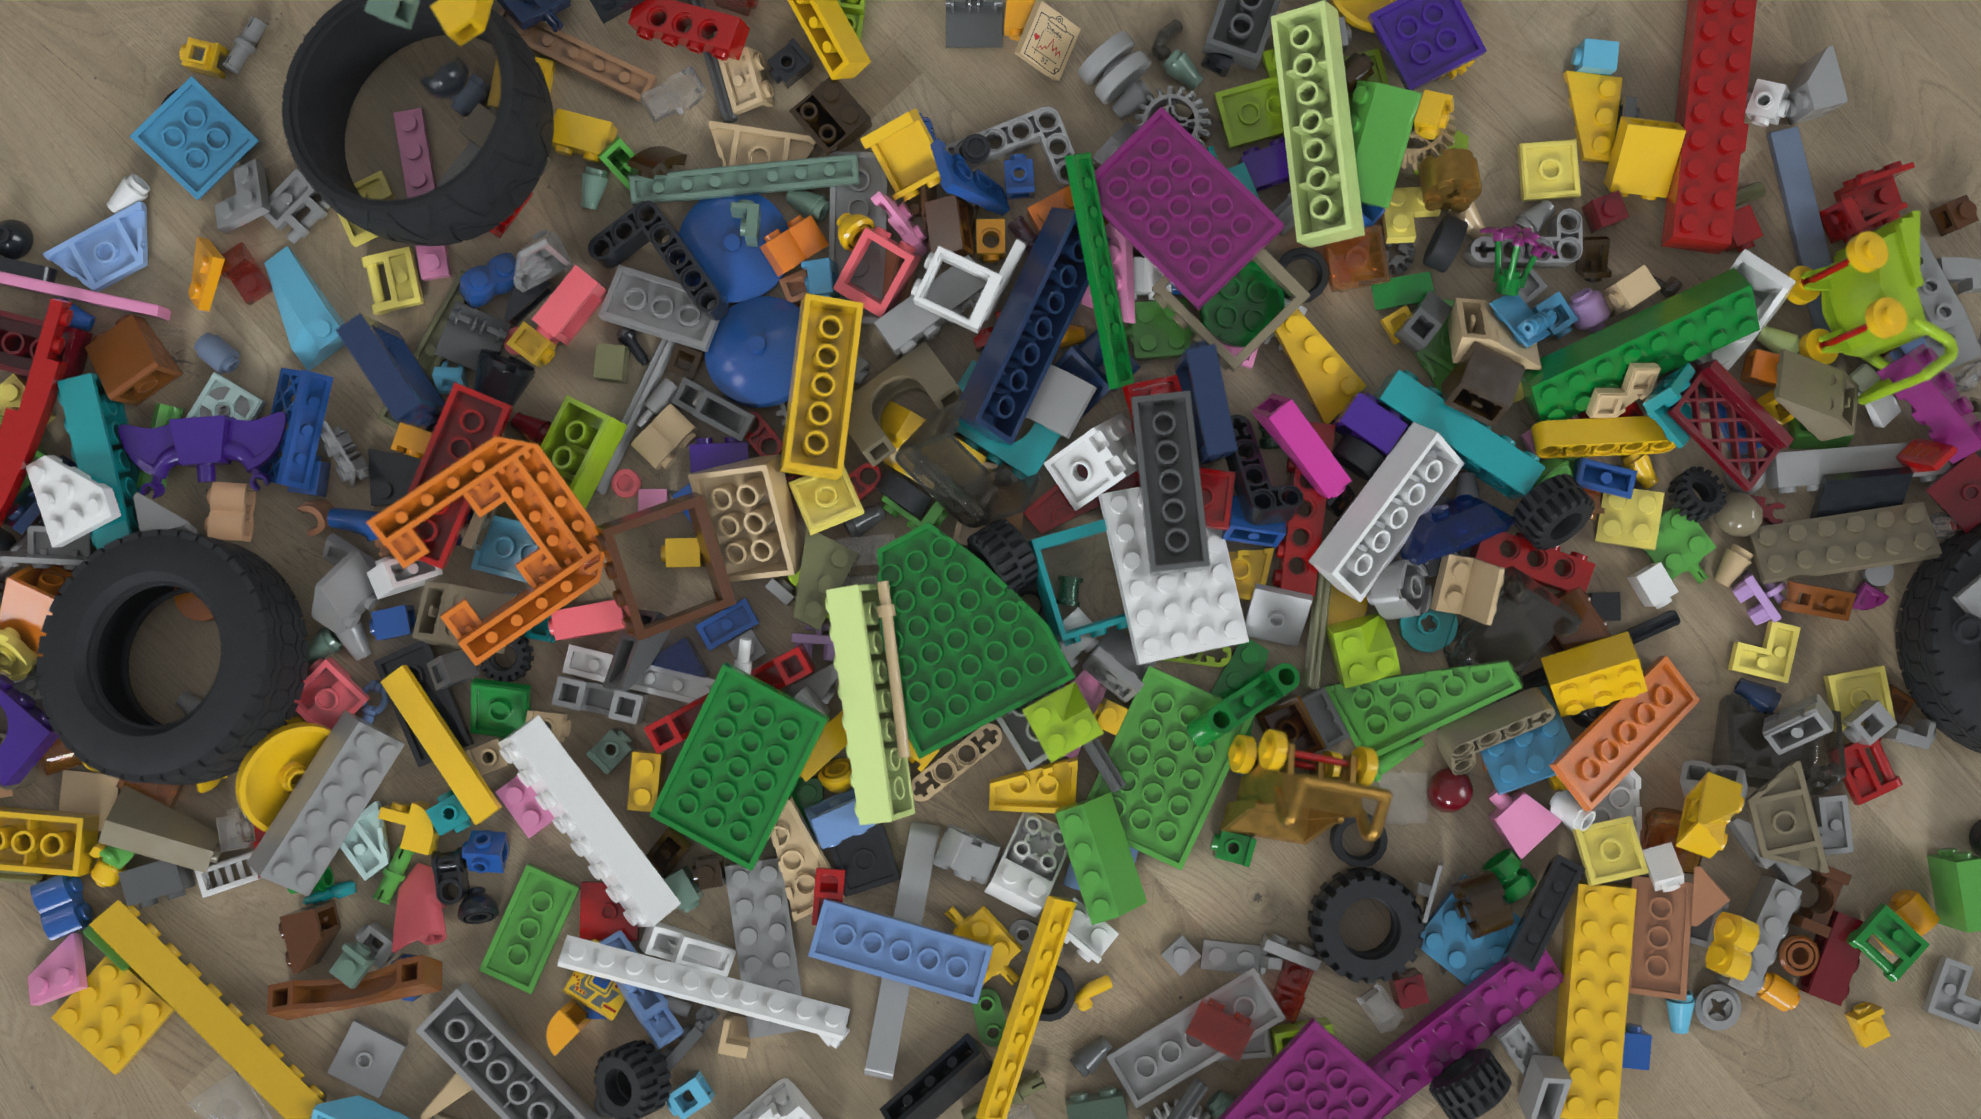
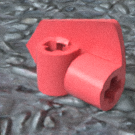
[392,863,447,953]

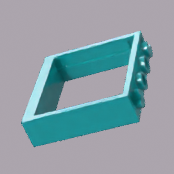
[1028,519,1128,646]

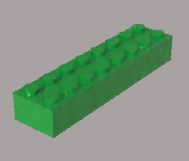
[1520,268,1760,422]

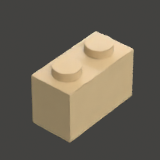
[1600,264,1661,317]

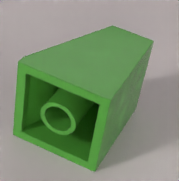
[1927,848,1981,933]

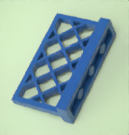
[257,368,334,490]

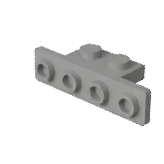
[0,524,93,570]

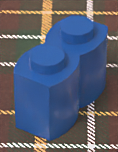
[459,253,517,308]
[30,875,93,941]

